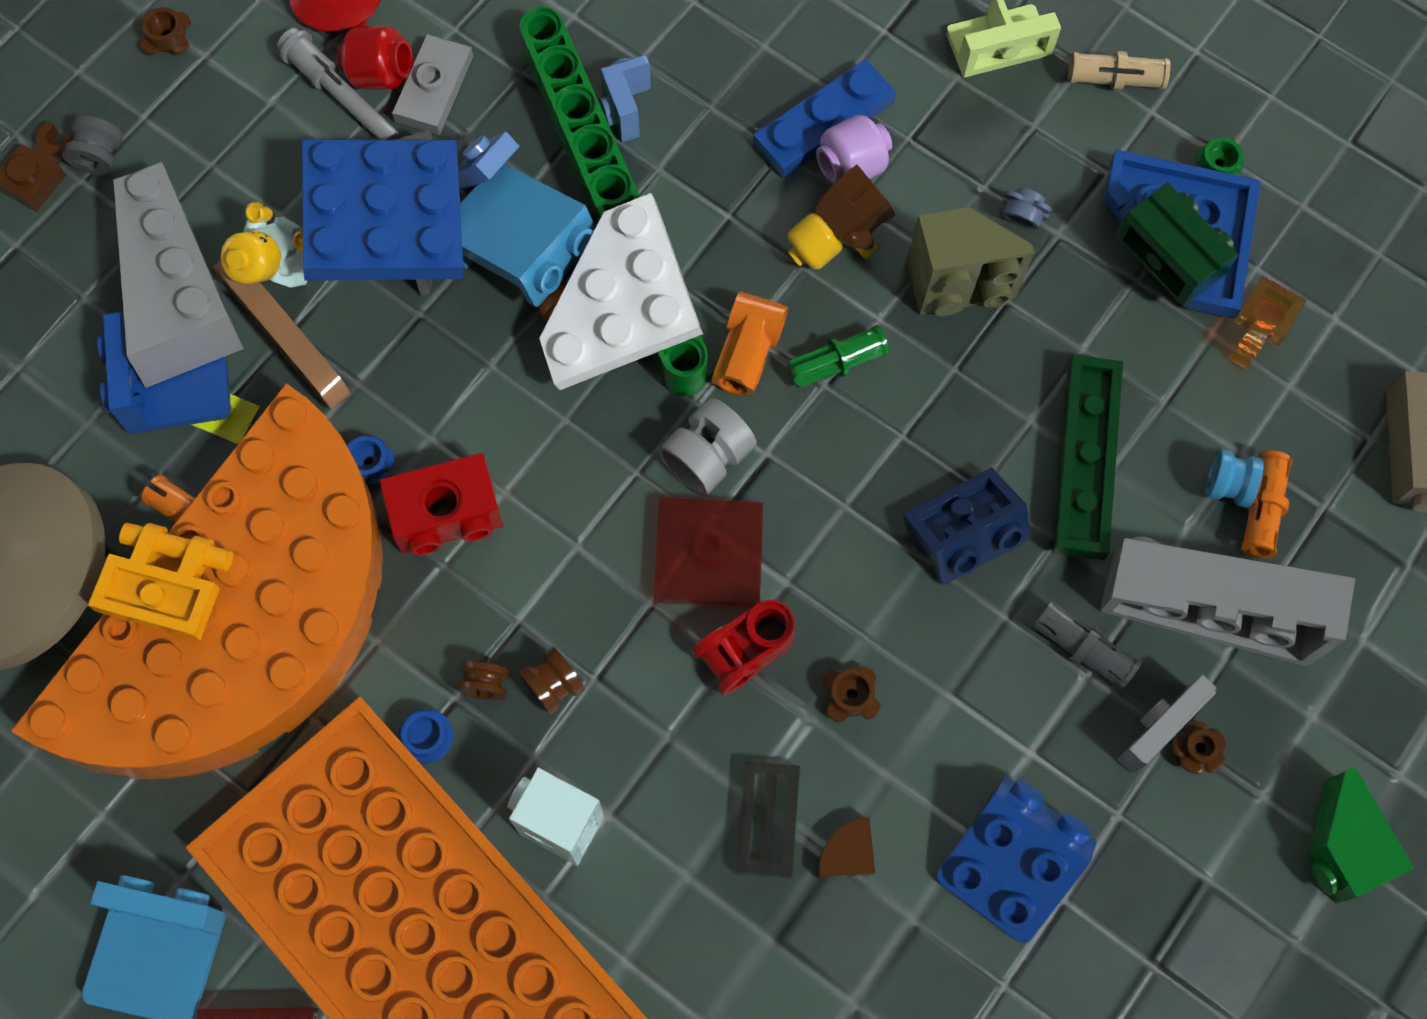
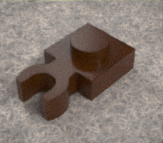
[0,122,74,212]

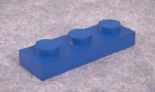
[753,59,896,178]

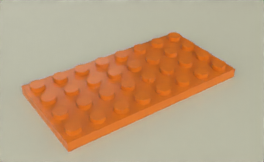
[185,697,648,1019]

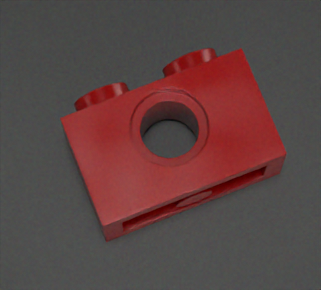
[380,453,504,555]

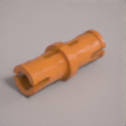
[1241,450,1293,559]

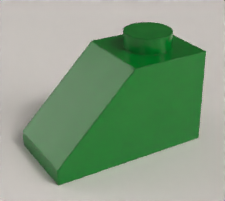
[1308,766,1414,904]

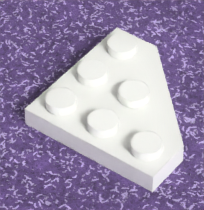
[539,193,703,390]

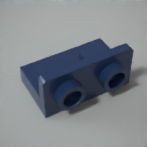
[903,467,1030,585]

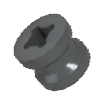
[62,115,123,176]

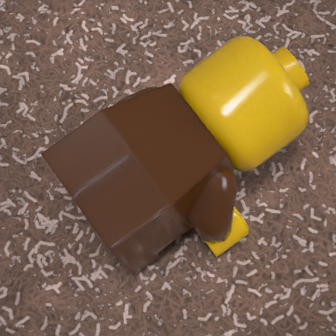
[787,165,896,270]

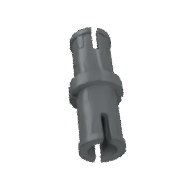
[1033,600,1142,691]

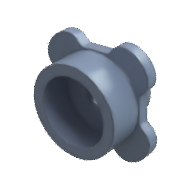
[1002,188,1052,230]

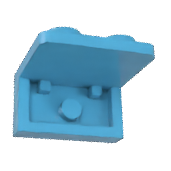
[82,875,227,1019]

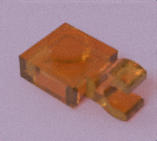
[1228,275,1307,369]

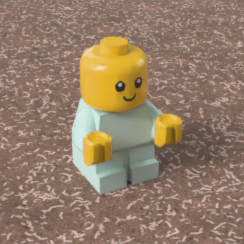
[220,202,307,288]

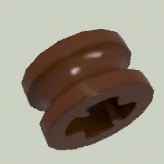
[457,661,510,700]

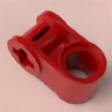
[691,600,795,696]

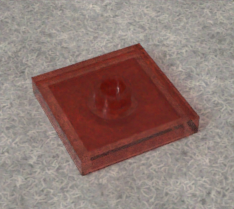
[654,498,764,608]

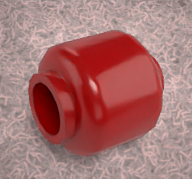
[337,26,413,90]

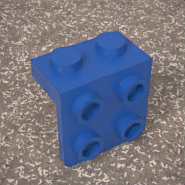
[97,312,231,434]
[937,775,1097,943]

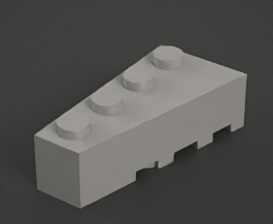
[113,162,244,388]
[1100,537,1356,667]

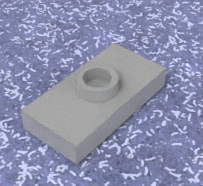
[392,34,473,135]
[1116,675,1217,773]

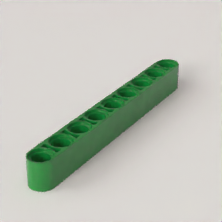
[520,6,708,397]

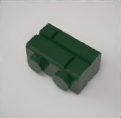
[1115,182,1239,307]

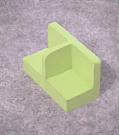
[946,0,1061,78]

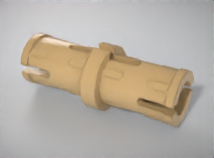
[1068,51,1170,91]

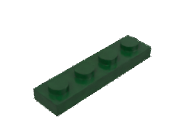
[1052,354,1123,560]

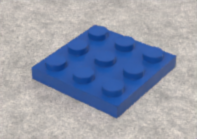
[302,140,463,281]

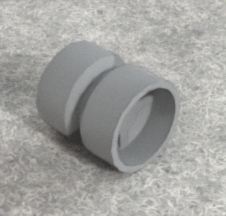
[658,398,757,496]

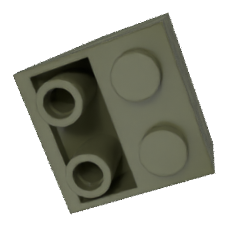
[906,207,1034,316]

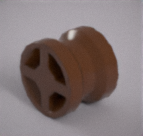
[518,647,585,716]

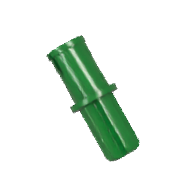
[787,325,889,388]

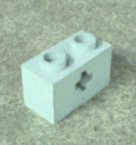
[507,767,604,866]

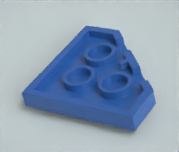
[1103,150,1261,319]

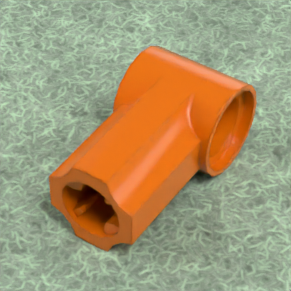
[712,291,788,397]

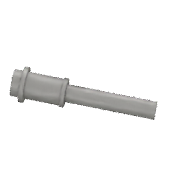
[277,28,400,140]

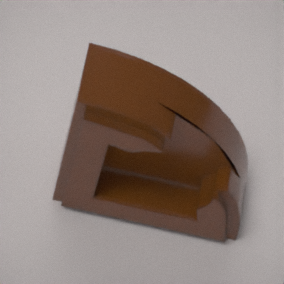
[818,817,875,879]

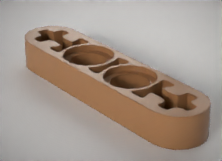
[212,260,351,410]

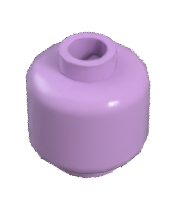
[816,115,892,184]

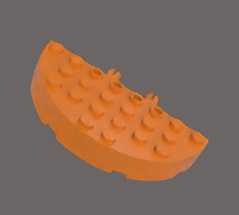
[11,383,383,779]

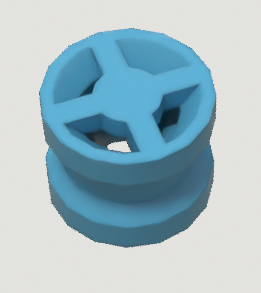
[1205,448,1264,508]

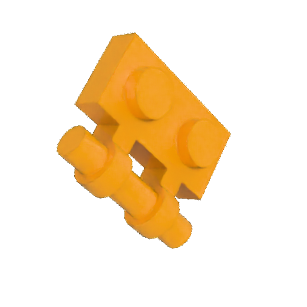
[88,522,233,640]

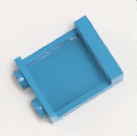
[460,164,596,307]

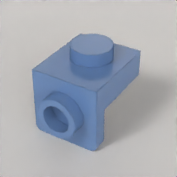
[599,56,651,142]
[458,131,519,195]

